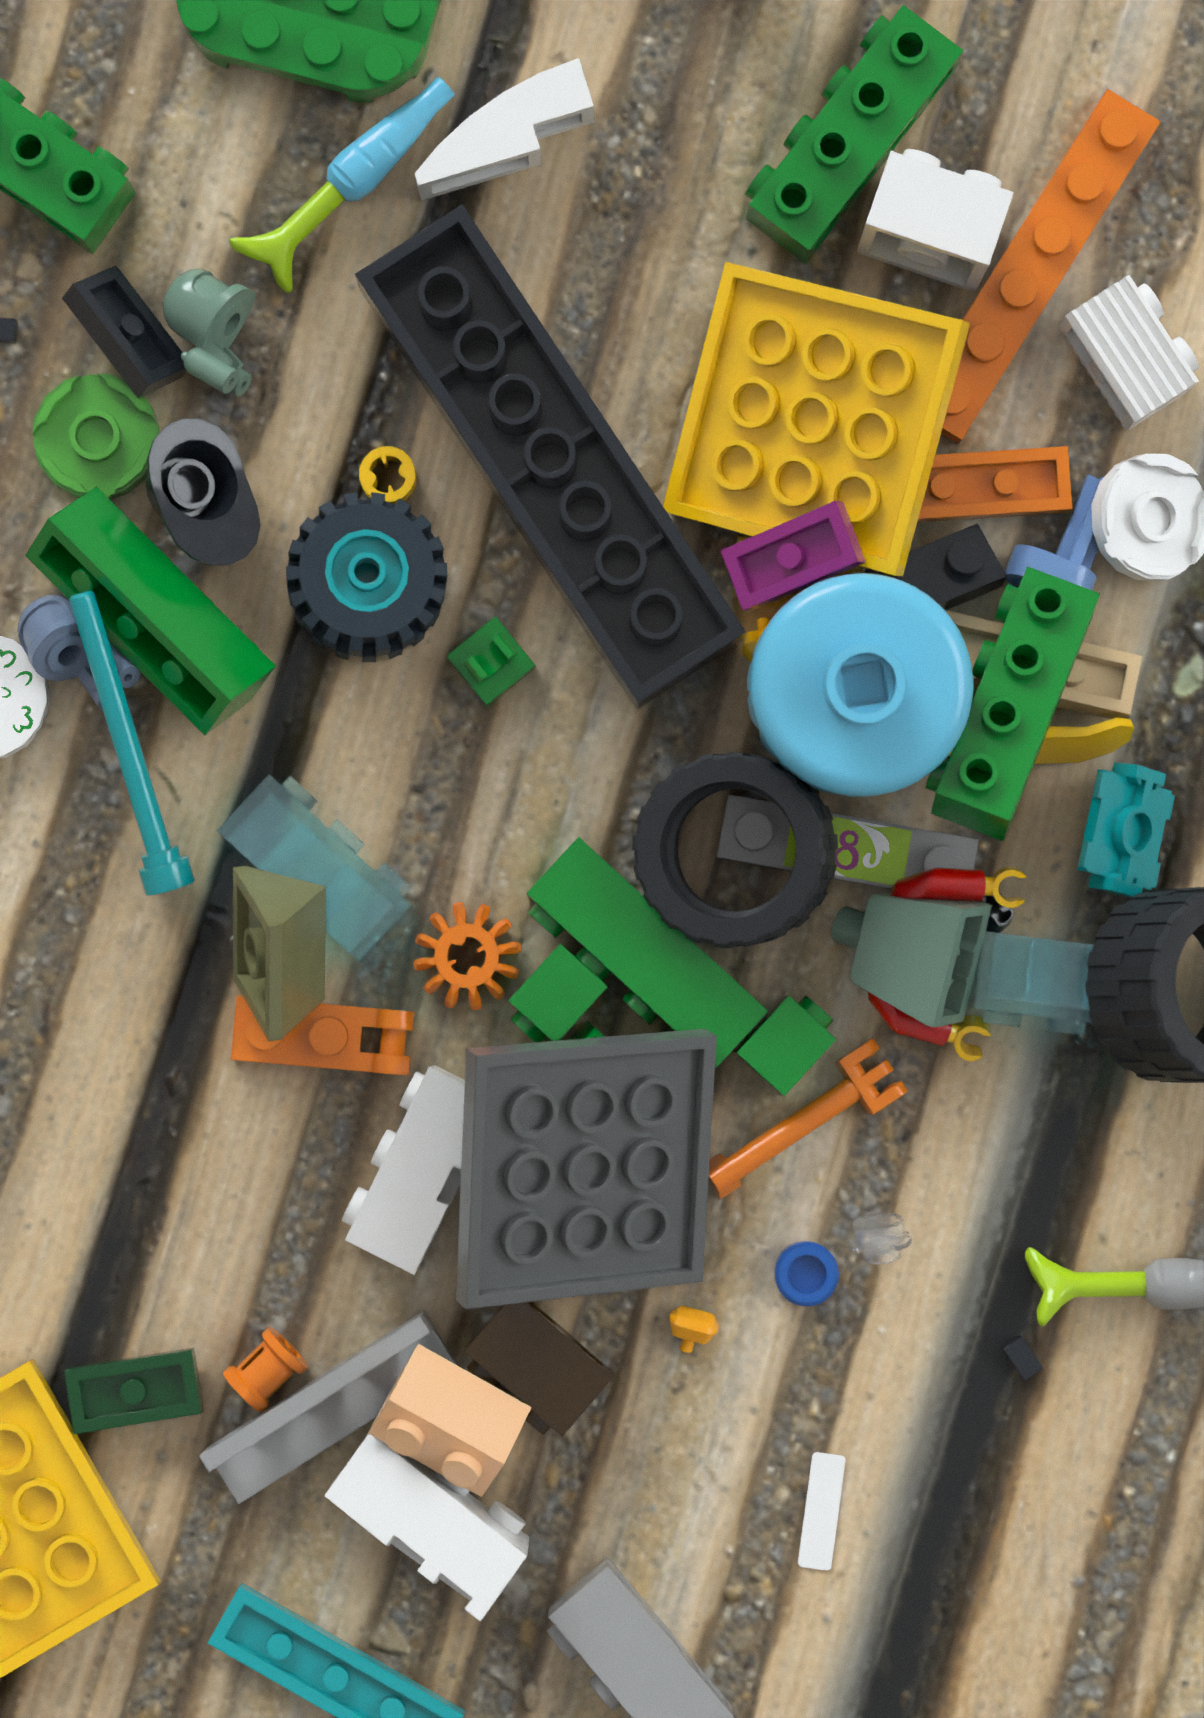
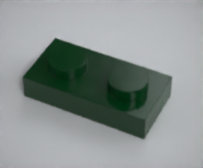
[64,1348,204,1434]

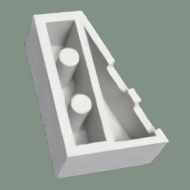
[341,1065,465,1275]
[324,1434,529,1622]

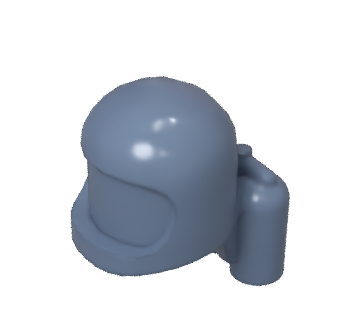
[17,594,140,711]

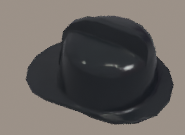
[146,418,261,566]

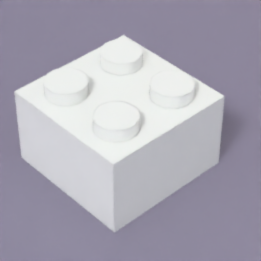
[856,149,1014,293]

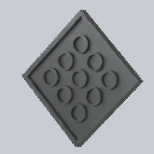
[456,1029,717,1309]

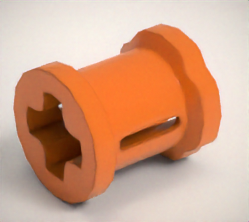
[223,1326,309,1413]

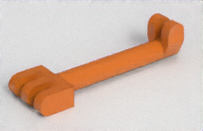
[708,1038,908,1200]

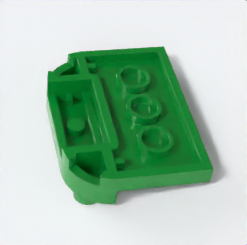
[176,0,441,103]

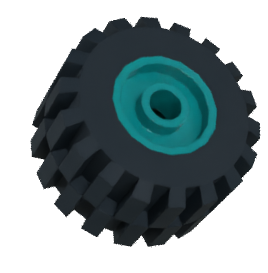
[286,492,448,662]

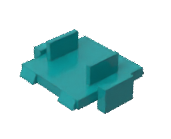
[1077,762,1175,897]

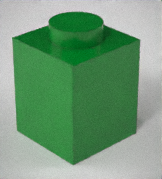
[508,944,608,1043]
[734,995,836,1096]

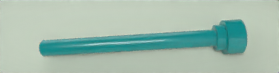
[69,590,195,896]

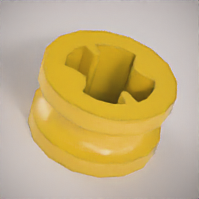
[359,446,417,505]

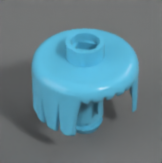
[747,573,973,797]

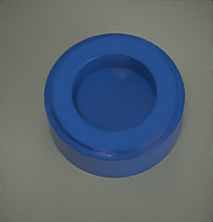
[774,1241,839,1306]

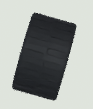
[632,752,838,948]
[1085,887,1204,1083]

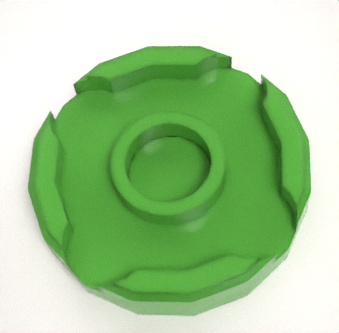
[33,373,160,499]

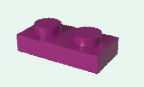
[720,501,866,611]

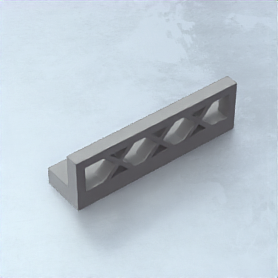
[199,1310,457,1504]

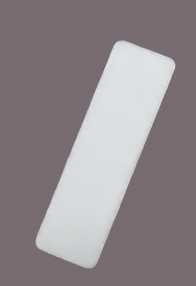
[798,1452,846,1571]

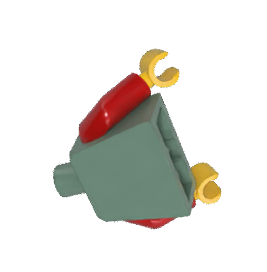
[831,866,1027,1062]

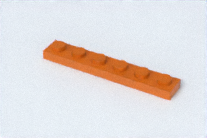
[941,89,1161,444]

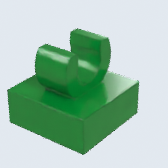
[447,616,536,707]

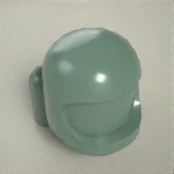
[163,269,256,397]

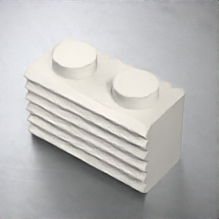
[1059,275,1199,431]

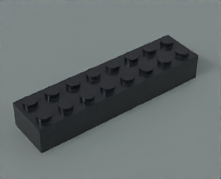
[355,204,746,710]

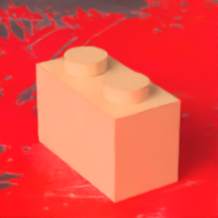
[368,1344,531,1497]

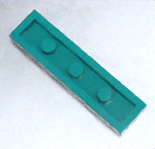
[207,1583,465,1718]

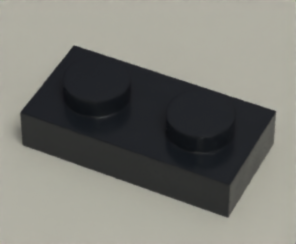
[62,265,187,399]
[864,523,1007,610]

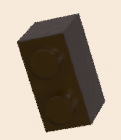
[464,1302,613,1437]

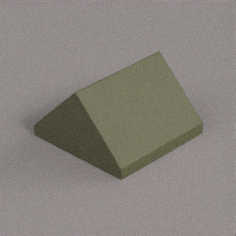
[233,866,326,1041]

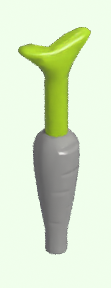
[1025,1247,1204,1327]

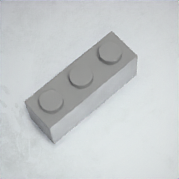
[547,1557,734,1718]

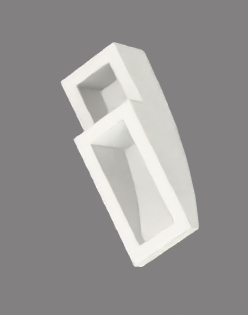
[414,58,594,201]

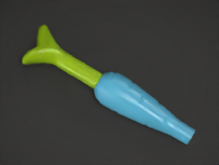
[229,77,455,293]

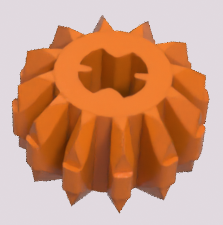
[413,902,522,1010]

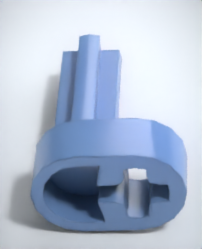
[1005,475,1104,590]

